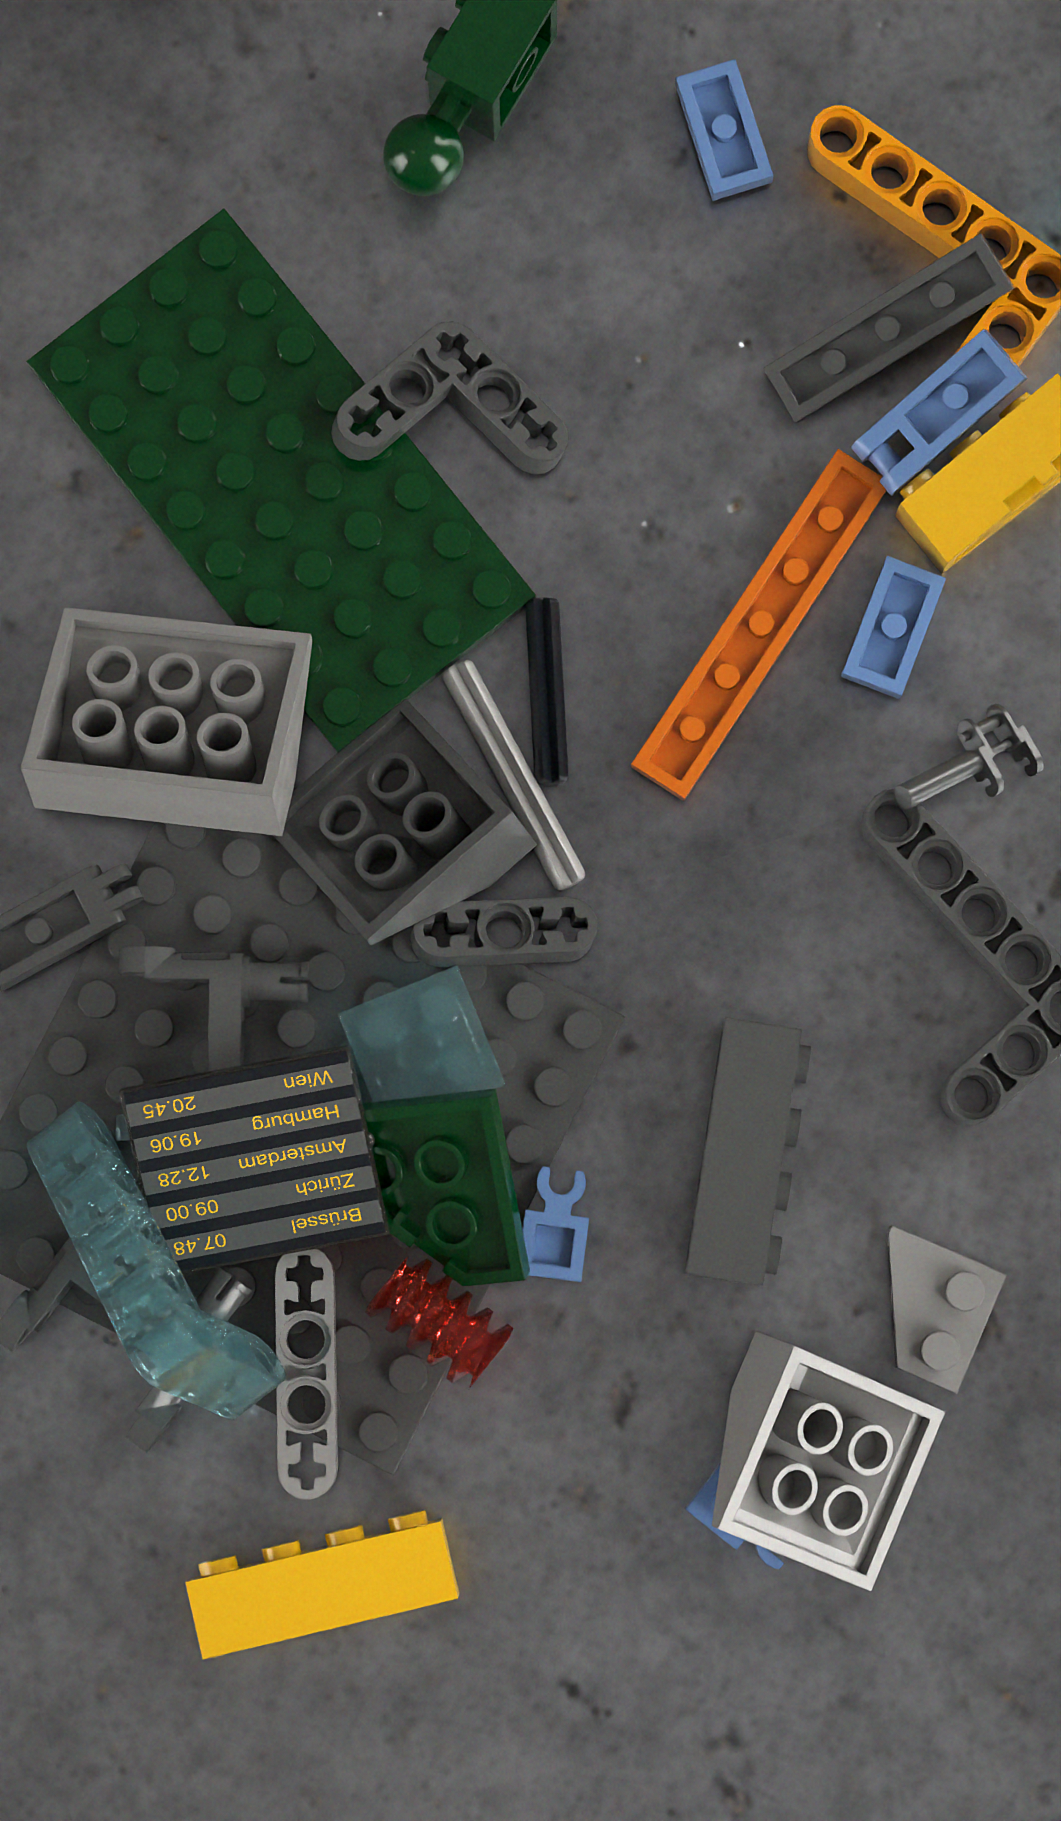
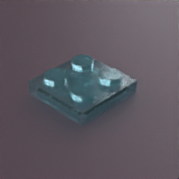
[338,966,506,1102]

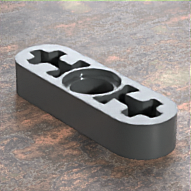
[410,897,598,967]

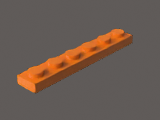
[631,449,887,801]

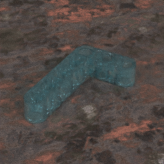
[27,1101,286,1420]

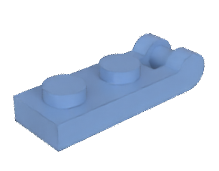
[851,329,1028,496]

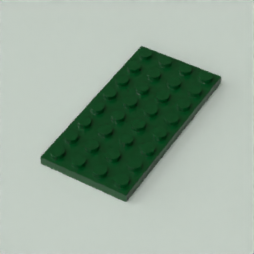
[26,208,536,753]

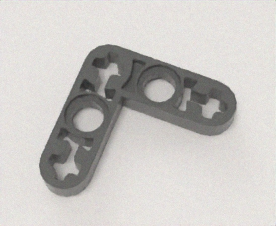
[331,321,569,474]

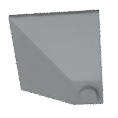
[712,1331,945,1591]

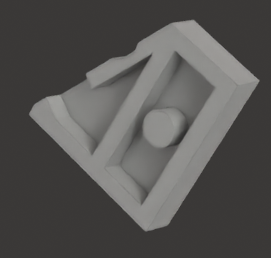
[887,1225,1007,1393]

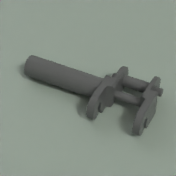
[894,704,1044,809]

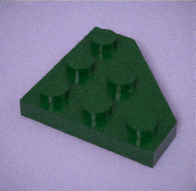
[360,1088,530,1287]

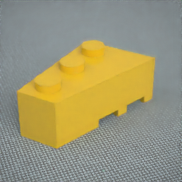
[895,373,1061,574]

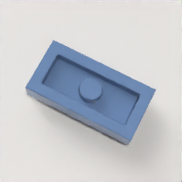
[675,59,773,201]
[841,556,946,699]

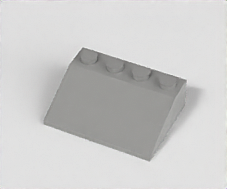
[21,608,312,836]

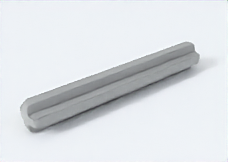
[443,659,585,891]

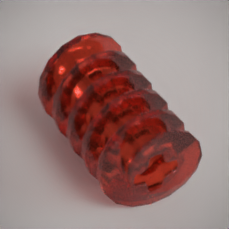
[365,1256,514,1390]

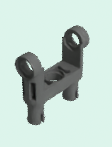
[115,946,309,1143]
[0,1189,252,1453]

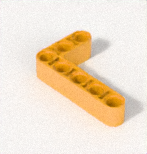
[807,105,1061,367]

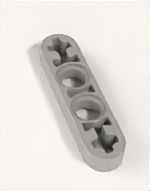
[275,1246,338,1500]

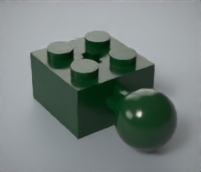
[383,0,557,196]

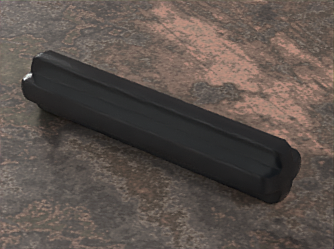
[525,597,569,785]

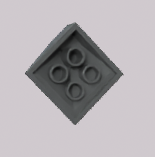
[273,699,537,945]

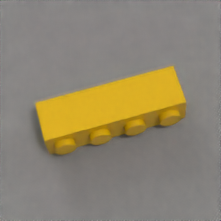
[185,1510,459,1659]

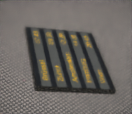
[119,1044,390,1278]

